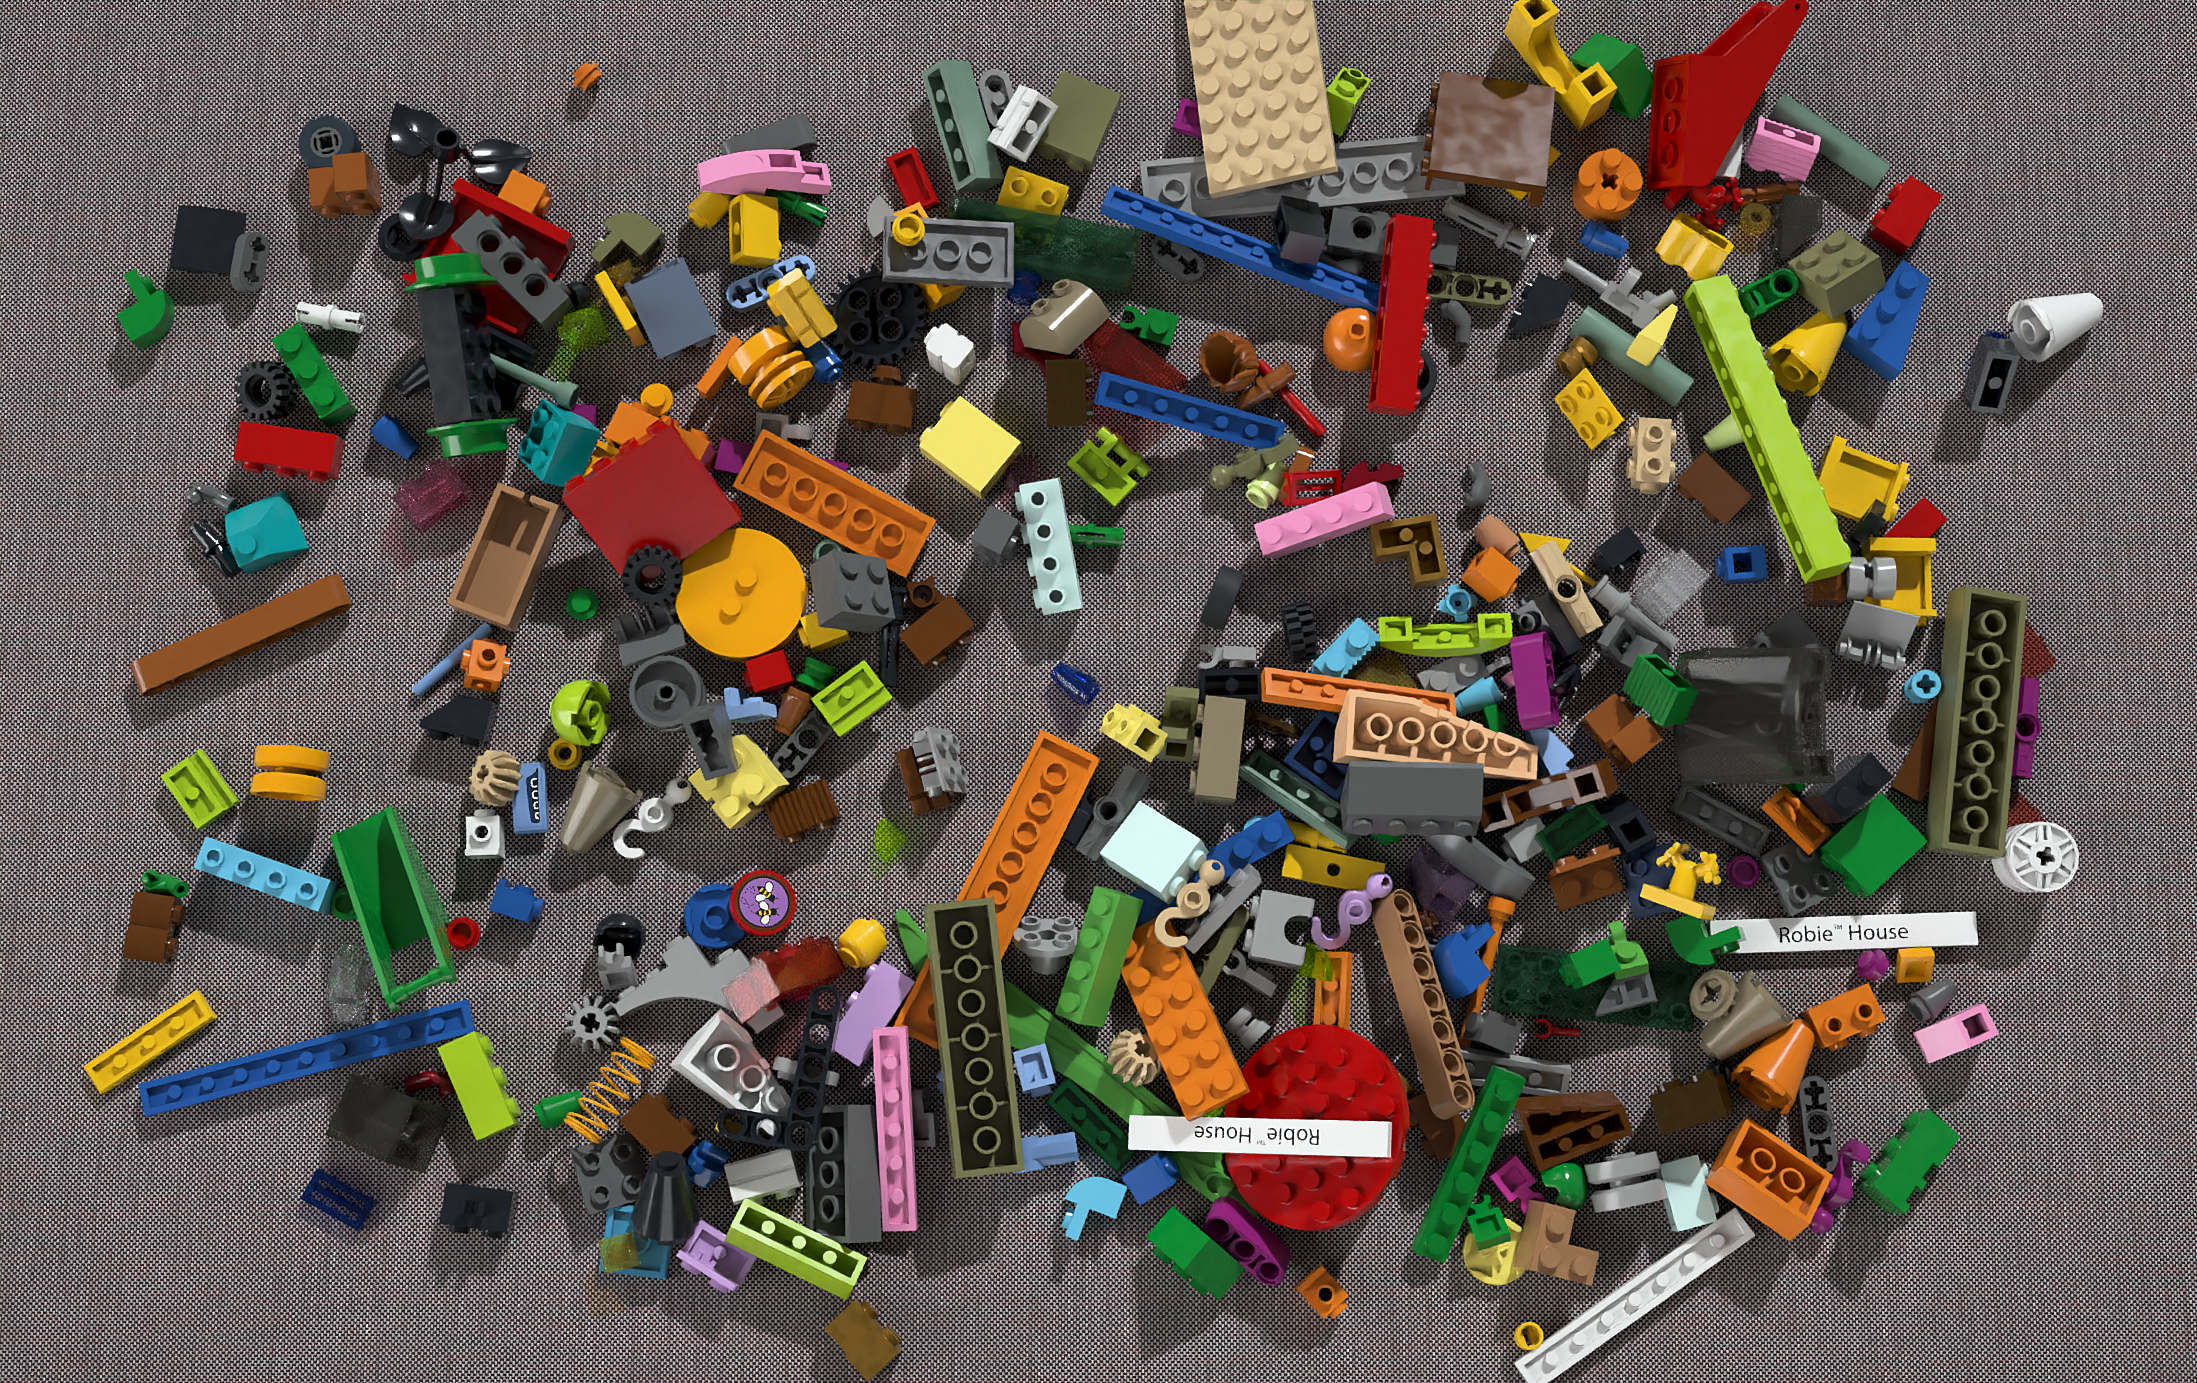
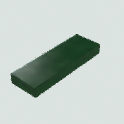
[1045,1078,1138,1173]

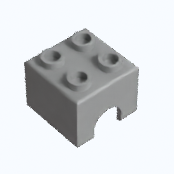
[1242,890,1315,970]

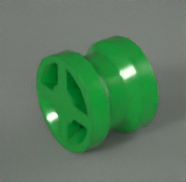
[795,657,836,693]

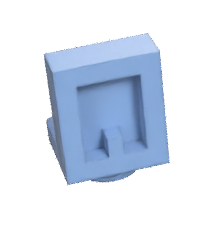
[723,687,777,724]
[1013,1044,1057,1098]

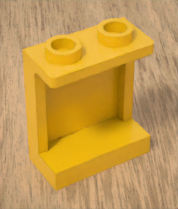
[1815,435,1910,527]
[1862,537,1937,627]

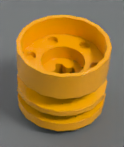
[727,325,815,411]

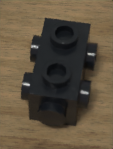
[1511,592,1584,666]

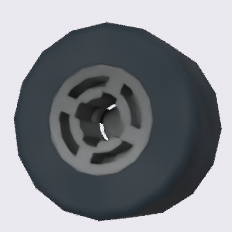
[298,116,362,169]

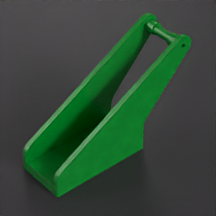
[330,805,457,1013]

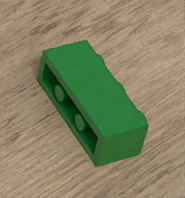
[271,322,358,429]

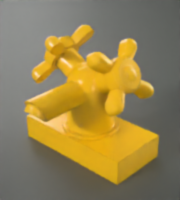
[1640,842,1721,920]

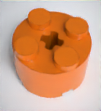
[1572,148,1643,223]

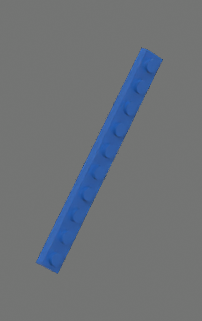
[1099,184,1380,315]
[138,999,476,1117]

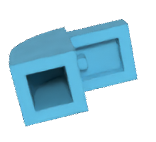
[1061,1177,1127,1241]

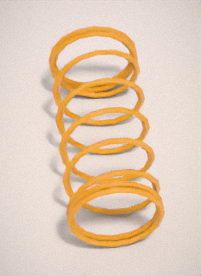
[564,1037,657,1144]

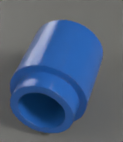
[797,339,843,384]

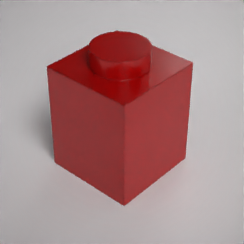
[742,649,796,697]

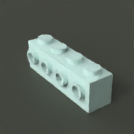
[1015,477,1083,615]

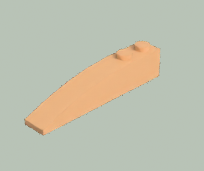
[1333,689,1538,781]

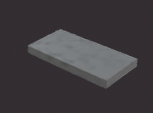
[882,216,1014,288]

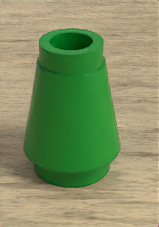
[533,1090,585,1130]

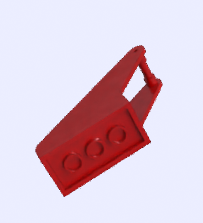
[1646,0,1808,191]

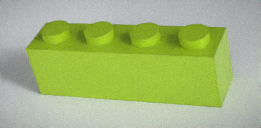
[725,1198,867,1301]

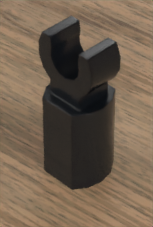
[1061,787,1103,847]

